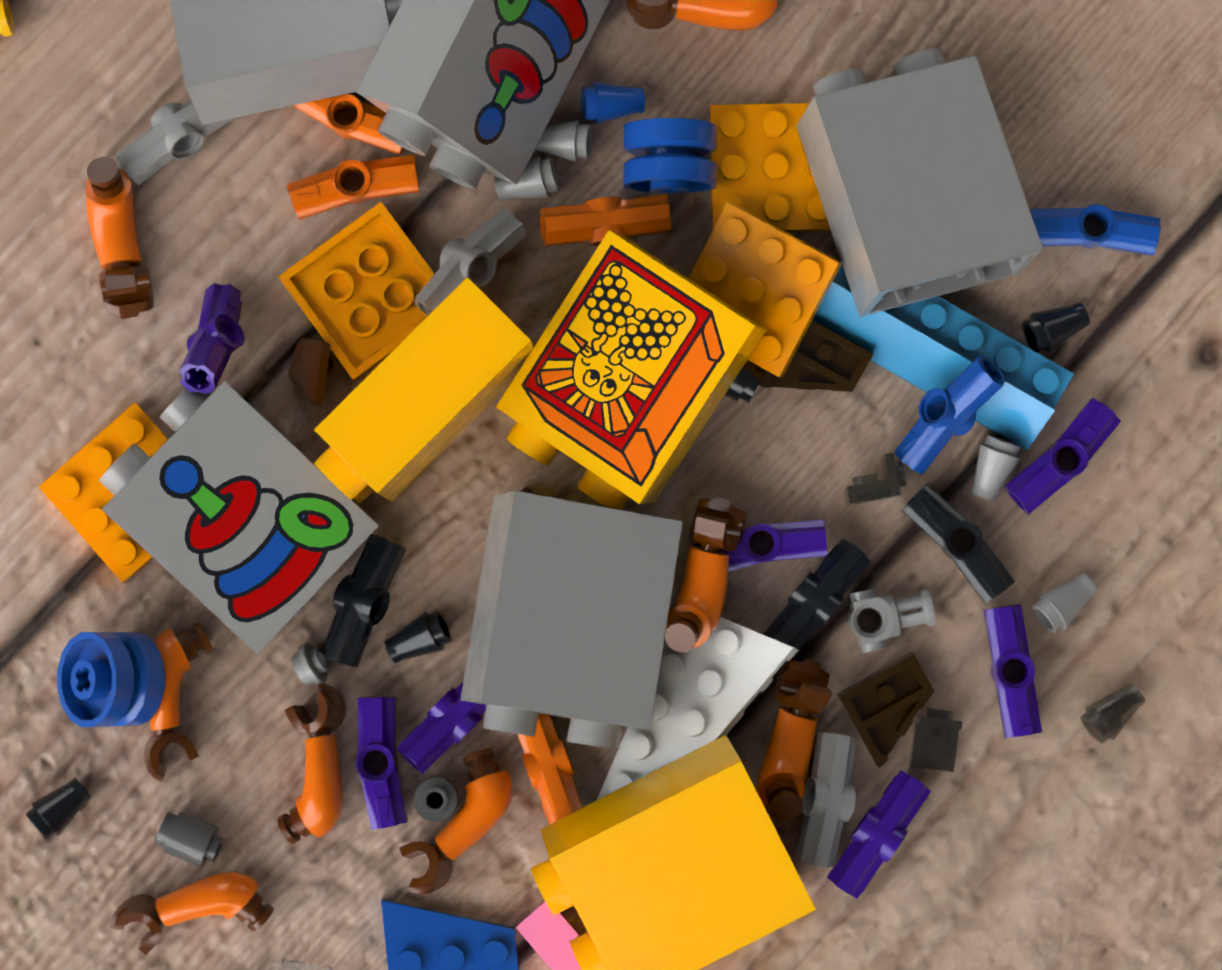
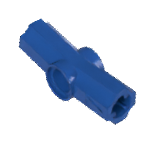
[1029,204,1161,256]
[894,355,1007,474]

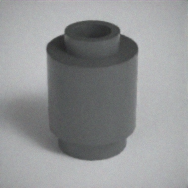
[414,776,459,822]
[155,812,224,867]

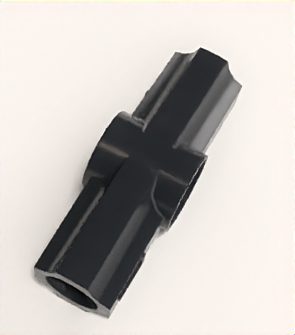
[901,483,1015,604]
[321,534,406,667]
[763,538,871,653]

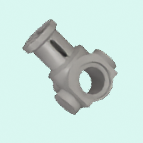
[847,588,936,653]

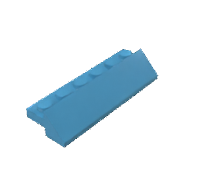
[813,265,1074,451]

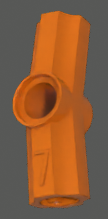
[293,94,405,156]
[287,155,420,220]
[539,194,672,247]
[518,714,583,825]

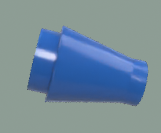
[581,81,645,124]

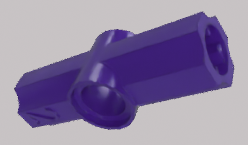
[983,604,1042,738]

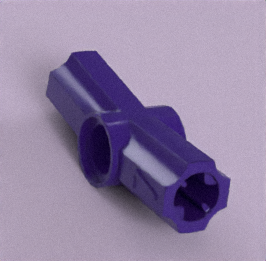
[179,283,245,394]
[1004,398,1121,515]
[694,519,828,573]
[396,682,486,774]
[355,697,408,830]
[827,770,931,899]

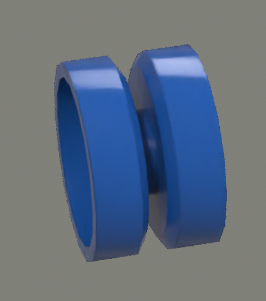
[623,118,717,194]
[57,632,165,727]

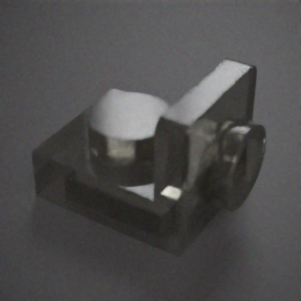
[843,453,906,506]
[909,708,963,772]

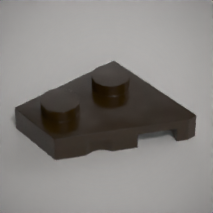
[759,320,874,392]
[837,652,934,768]

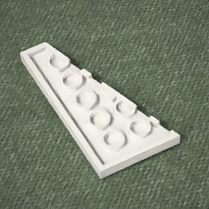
[597,618,798,800]

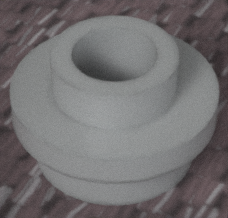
[292,643,330,686]

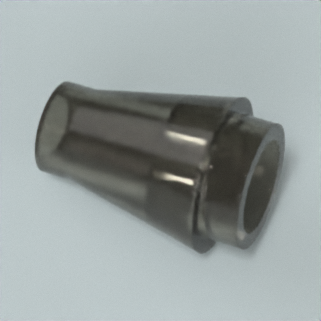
[1080,682,1146,743]

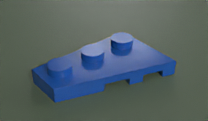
[381,899,519,970]

